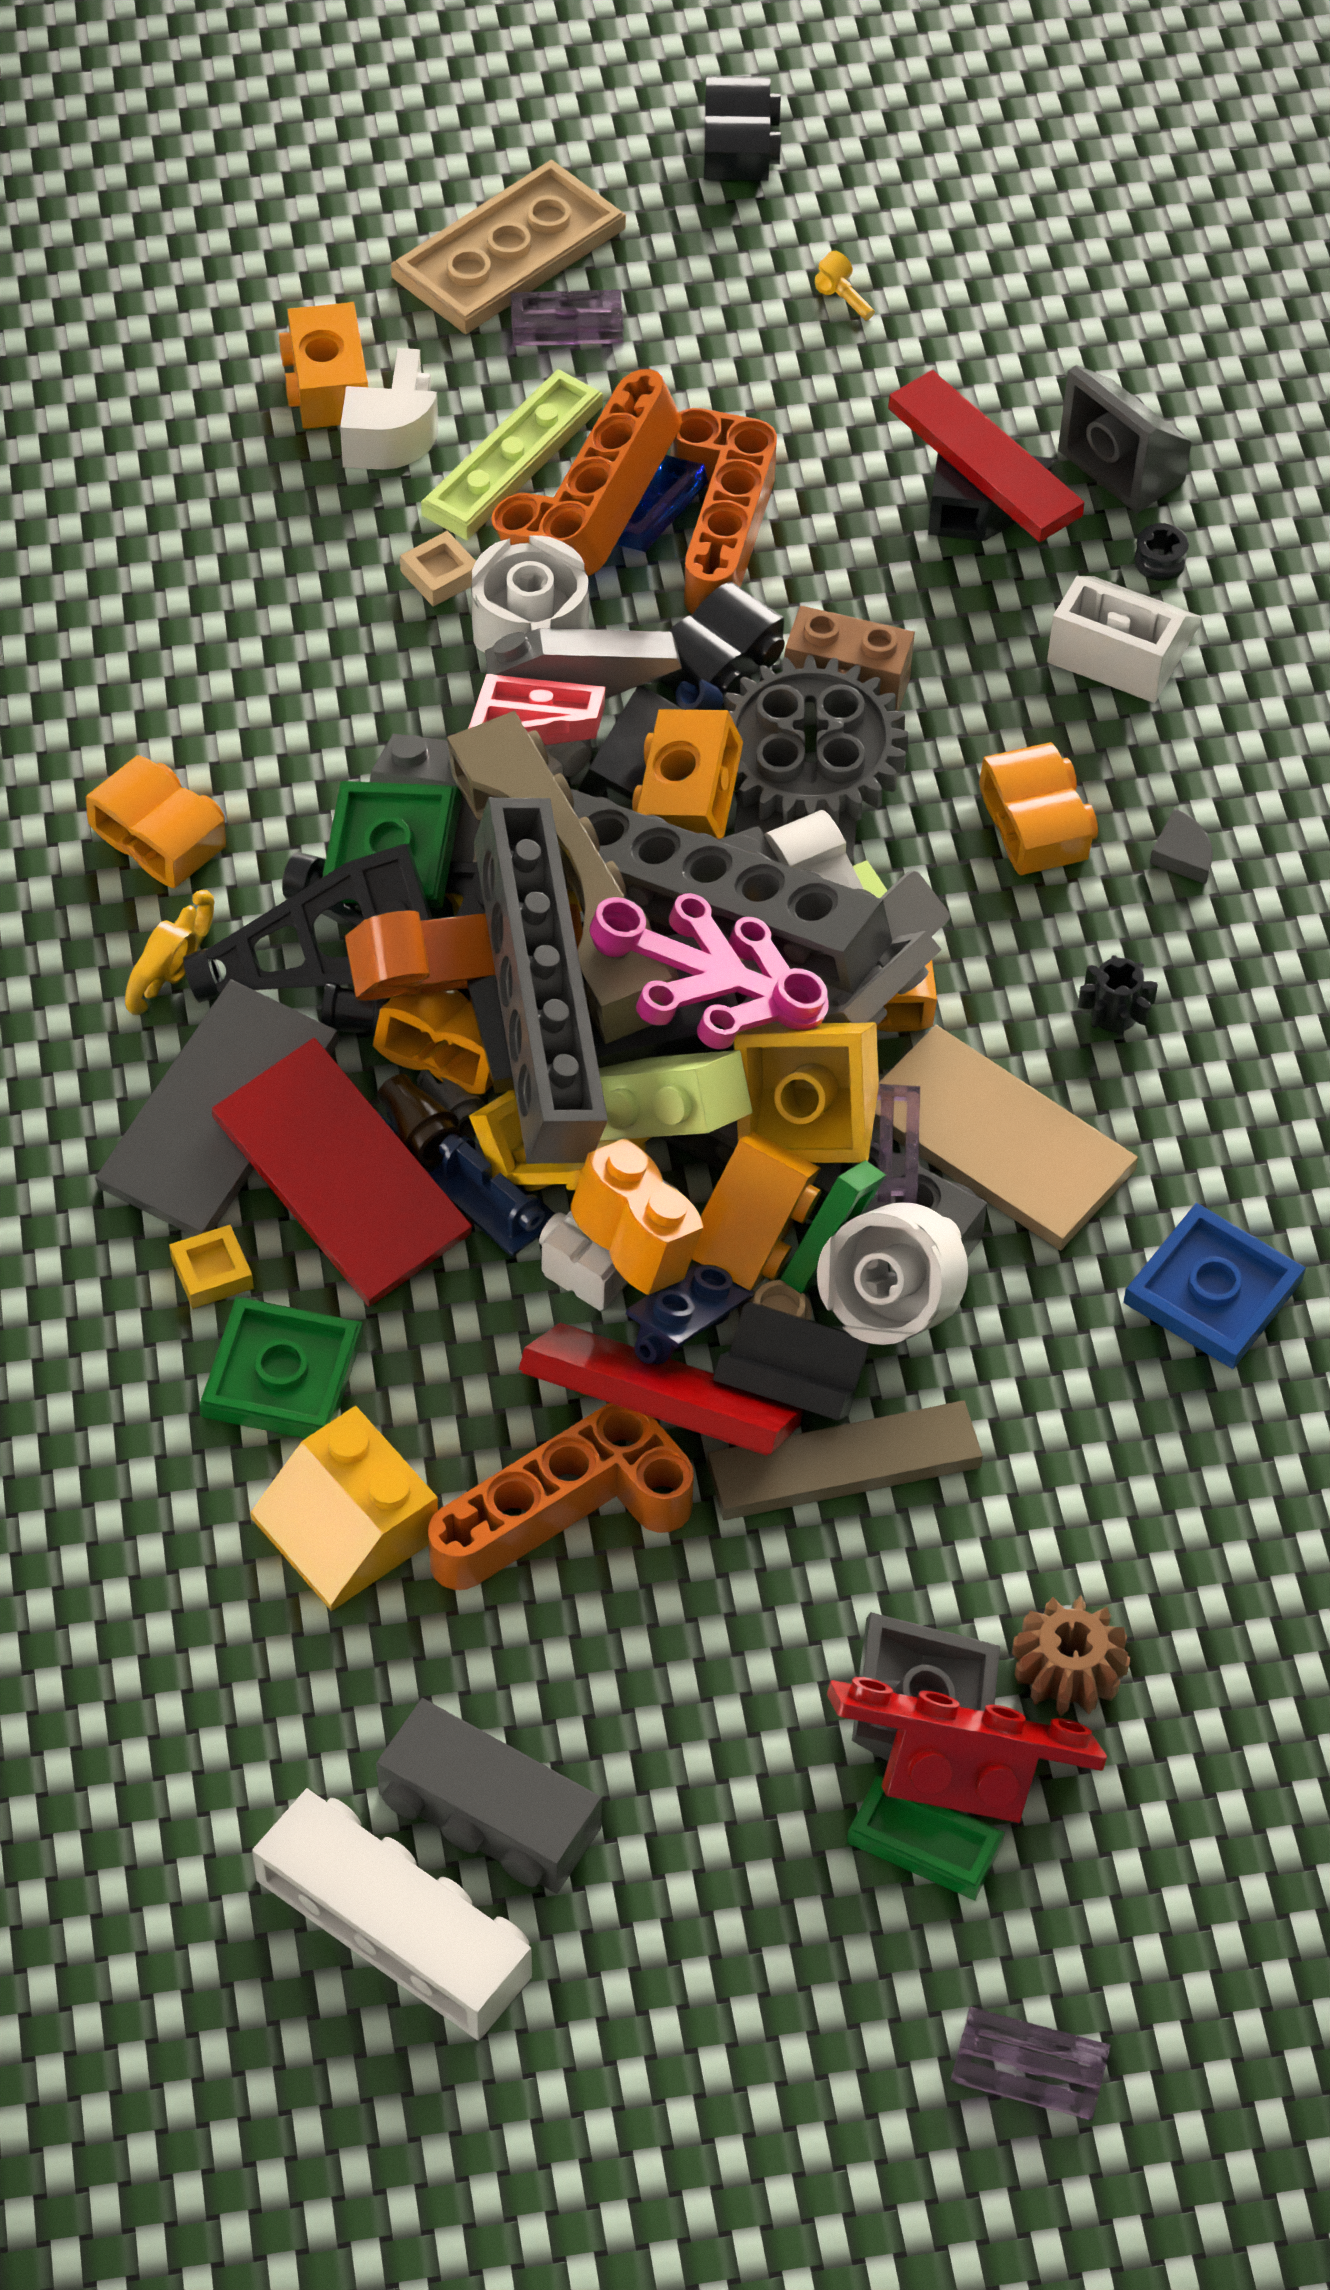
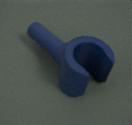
[676,679,723,710]

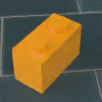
[692,1131,821,1291]

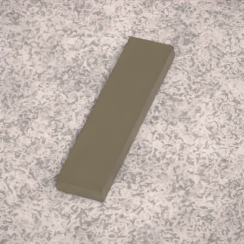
[707,1400,983,1521]

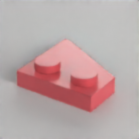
[469,674,606,745]

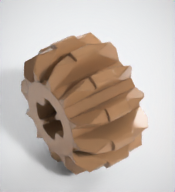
[1012,1595,1130,1717]

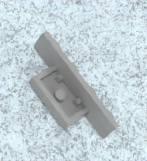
[768,871,950,1024]

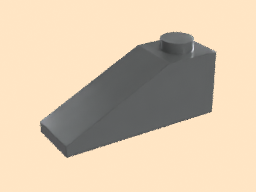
[485,628,682,699]

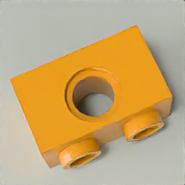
[279,302,368,429]
[632,709,743,840]

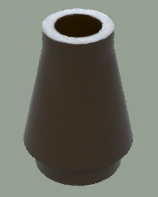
[377,1074,462,1166]

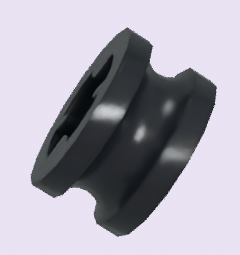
[1134,523,1189,581]

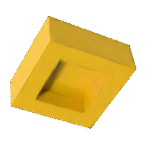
[169,1224,254,1309]

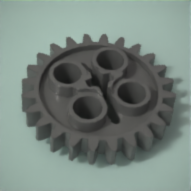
[725,655,908,827]

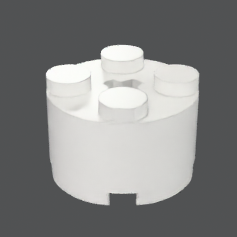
[471,536,589,653]
[817,1203,968,1345]

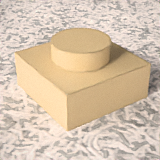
[400,531,476,607]

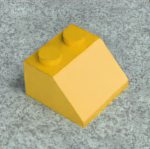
[734,1023,879,1163]
[251,1405,438,1611]

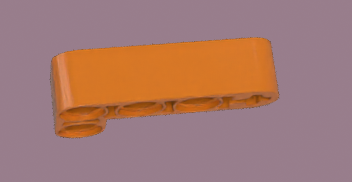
[491,369,682,576]
[670,408,777,615]
[345,904,583,1001]
[428,1403,694,1590]

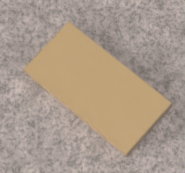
[391,159,626,335]
[873,1025,1138,1251]

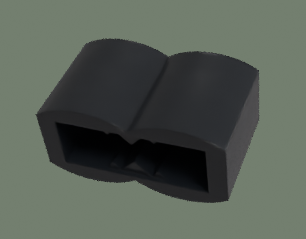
[704,75,781,181]
[658,581,785,703]

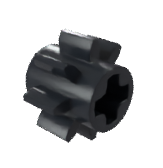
[1078,955,1158,1035]

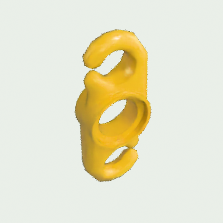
[125,890,215,1015]

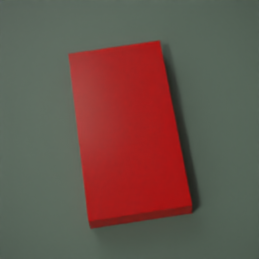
[212,1037,472,1307]
[518,1322,804,1456]

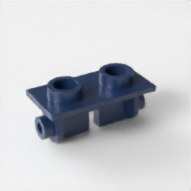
[428,1133,556,1257]
[625,1262,755,1365]

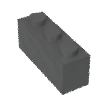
[376,1698,602,1894]

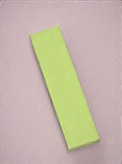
[421,369,603,541]

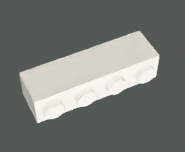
[252,1788,532,2041]

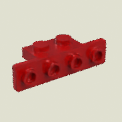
[827,1677,1107,1823]

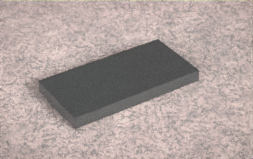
[95,979,340,1236]

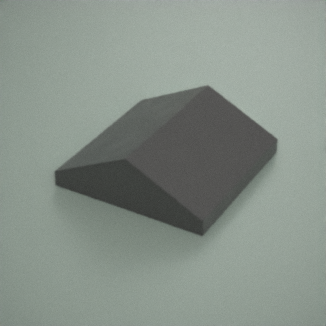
[852,1612,1000,1761]

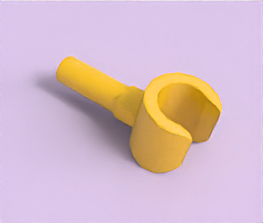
[815,251,875,321]

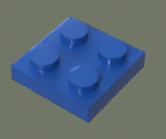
[1123,1202,1306,1369]

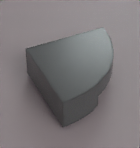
[1150,808,1213,884]

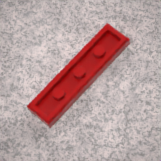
[888,369,1085,543]

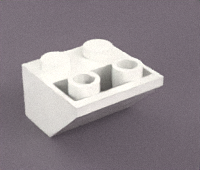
[1047,576,1202,703]

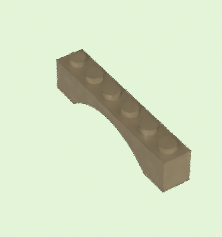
[447,711,679,1044]

